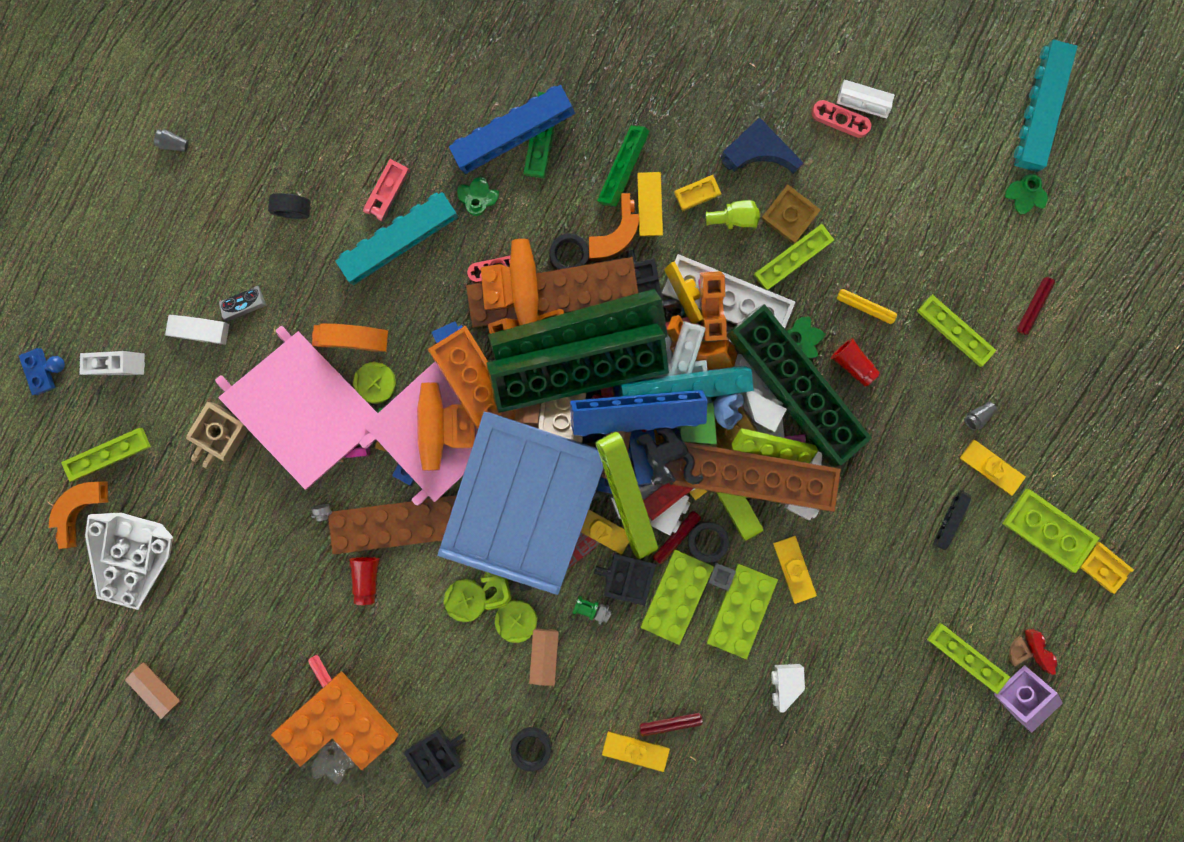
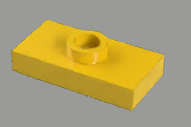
[674,175,721,212]

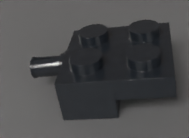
[626,250,664,301]
[594,553,656,606]
[403,727,466,789]

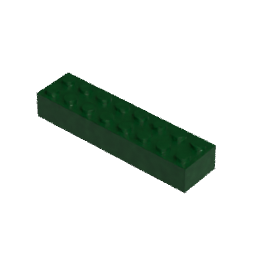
[488,289,668,360]
[727,304,872,466]
[486,323,669,413]

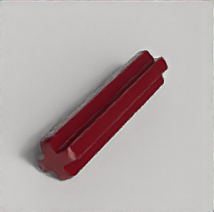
[1017,277,1055,335]
[653,511,701,564]
[639,713,703,736]

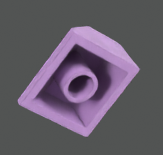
[994,665,1063,733]

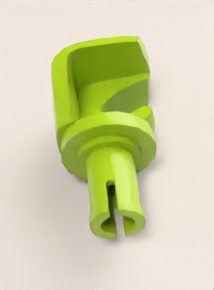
[706,200,760,230]
[480,572,511,610]

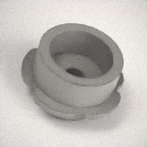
[311,504,332,521]
[593,603,612,624]

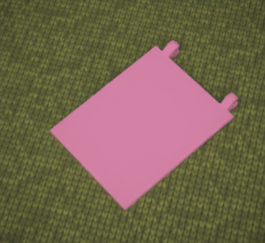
[215,326,378,490]
[359,362,478,505]

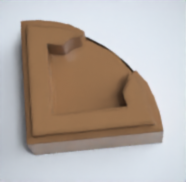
[1009,636,1033,666]

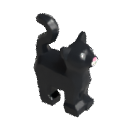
[636,427,704,486]

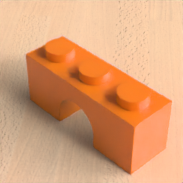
[700,271,727,341]

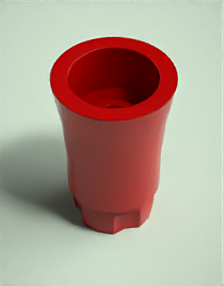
[831,338,879,387]
[349,557,379,605]

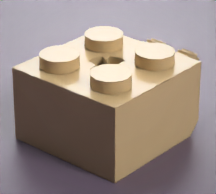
[186,402,248,469]

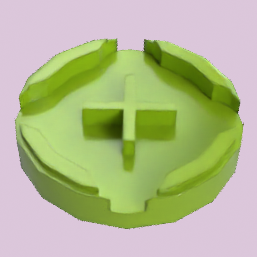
[353,362,396,404]
[444,579,487,622]
[495,599,537,643]

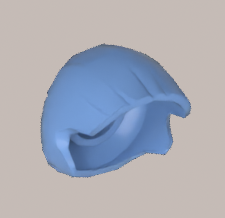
[713,393,744,429]

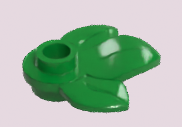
[1005,174,1048,215]
[457,176,499,216]
[787,316,825,358]

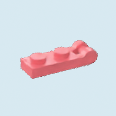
[363,159,410,222]

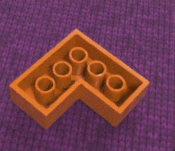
[271,671,398,771]

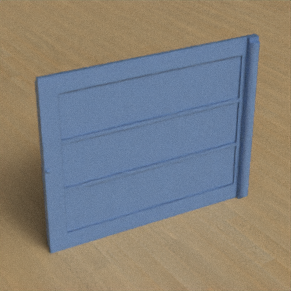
[437,412,603,595]

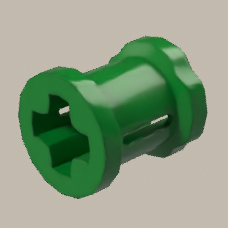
[572,595,599,621]

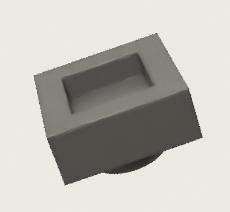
[708,562,736,591]

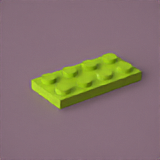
[1002,489,1099,573]
[640,549,714,645]
[706,563,778,659]

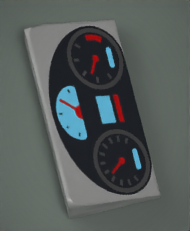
[219,286,267,321]

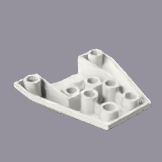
[85,513,173,610]

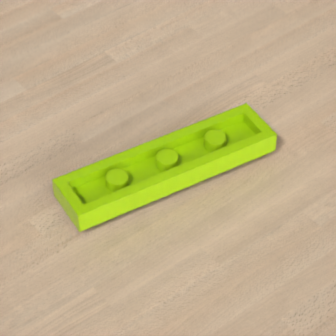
[754,224,834,290]
[917,294,997,367]
[61,428,151,482]
[732,428,818,463]
[927,623,1010,694]

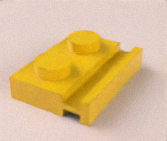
[1080,542,1134,594]

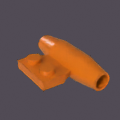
[481,239,539,326]
[417,382,475,471]

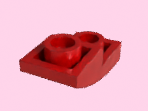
[1025,629,1057,675]

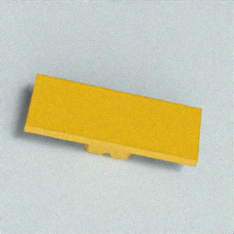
[637,172,663,236]
[664,261,703,324]
[960,439,1026,496]
[581,510,629,555]
[773,536,817,604]
[602,731,670,772]

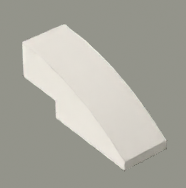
[165,315,229,345]

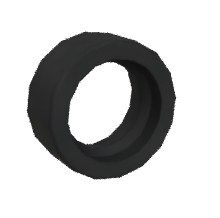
[268,193,311,219]
[549,233,589,270]
[688,521,729,562]
[510,727,552,772]

